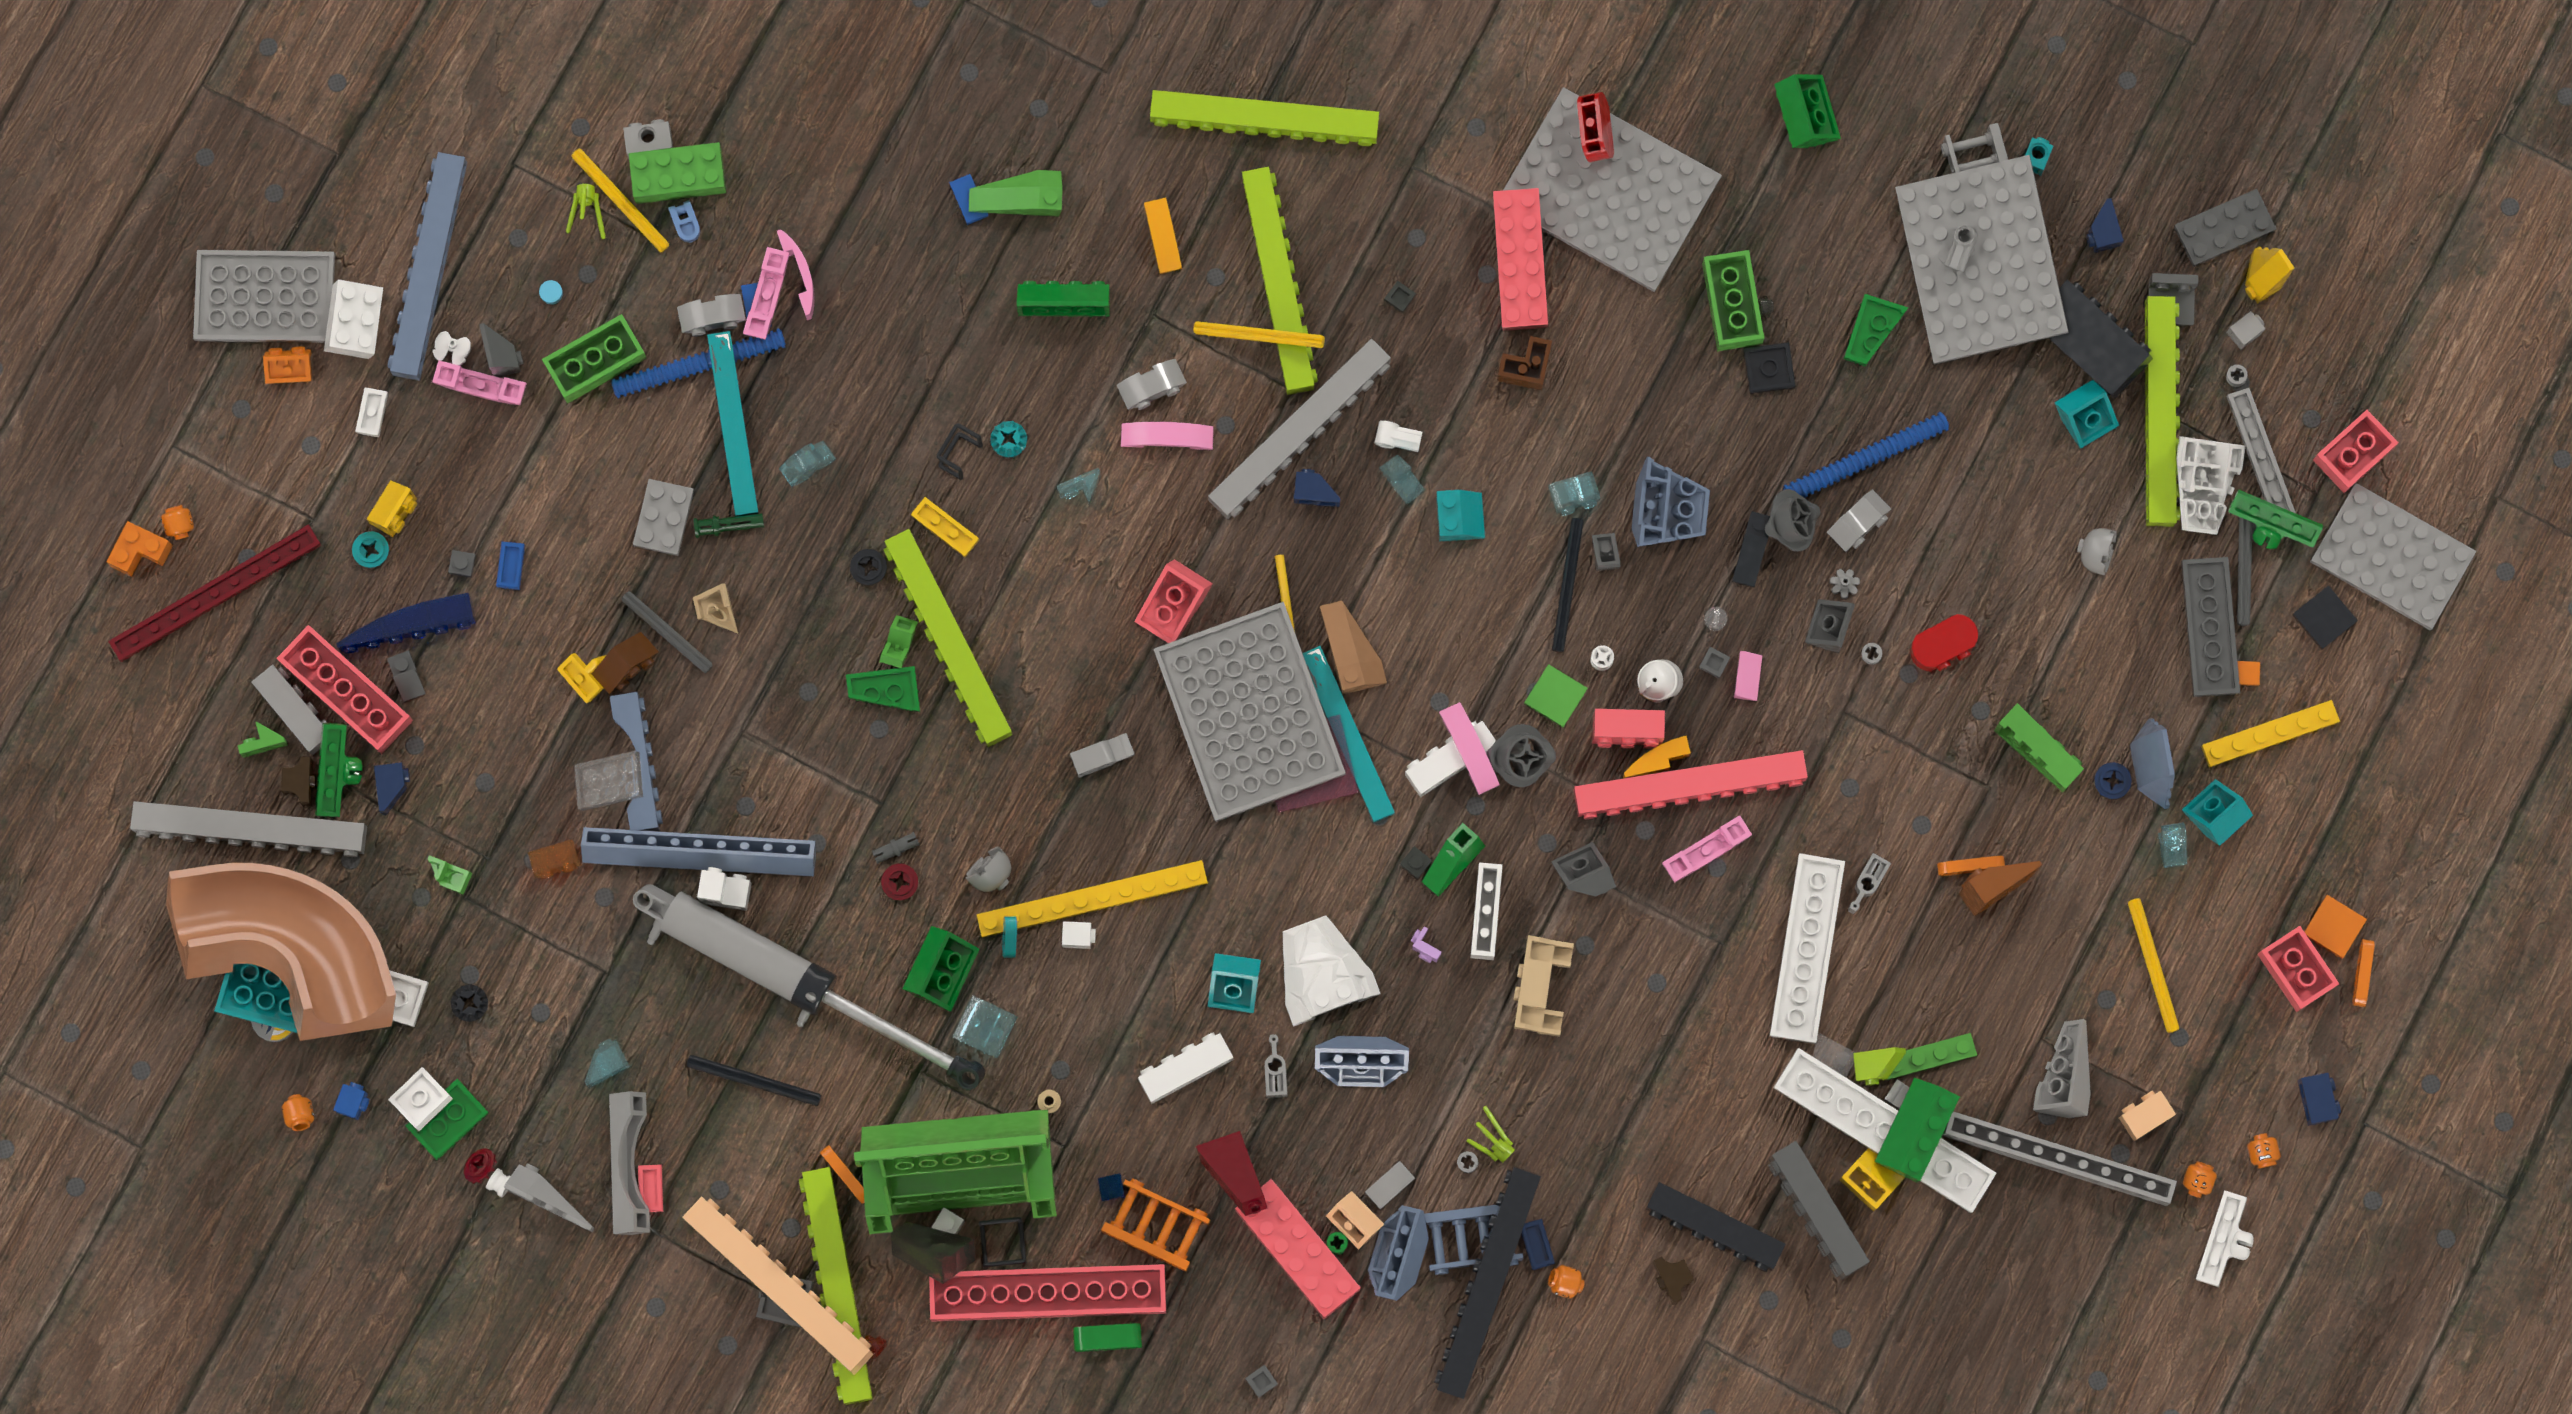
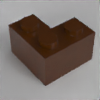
[1497,336,1552,391]
[592,632,659,695]

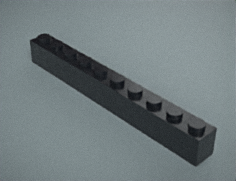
[1434,1166,1541,1399]

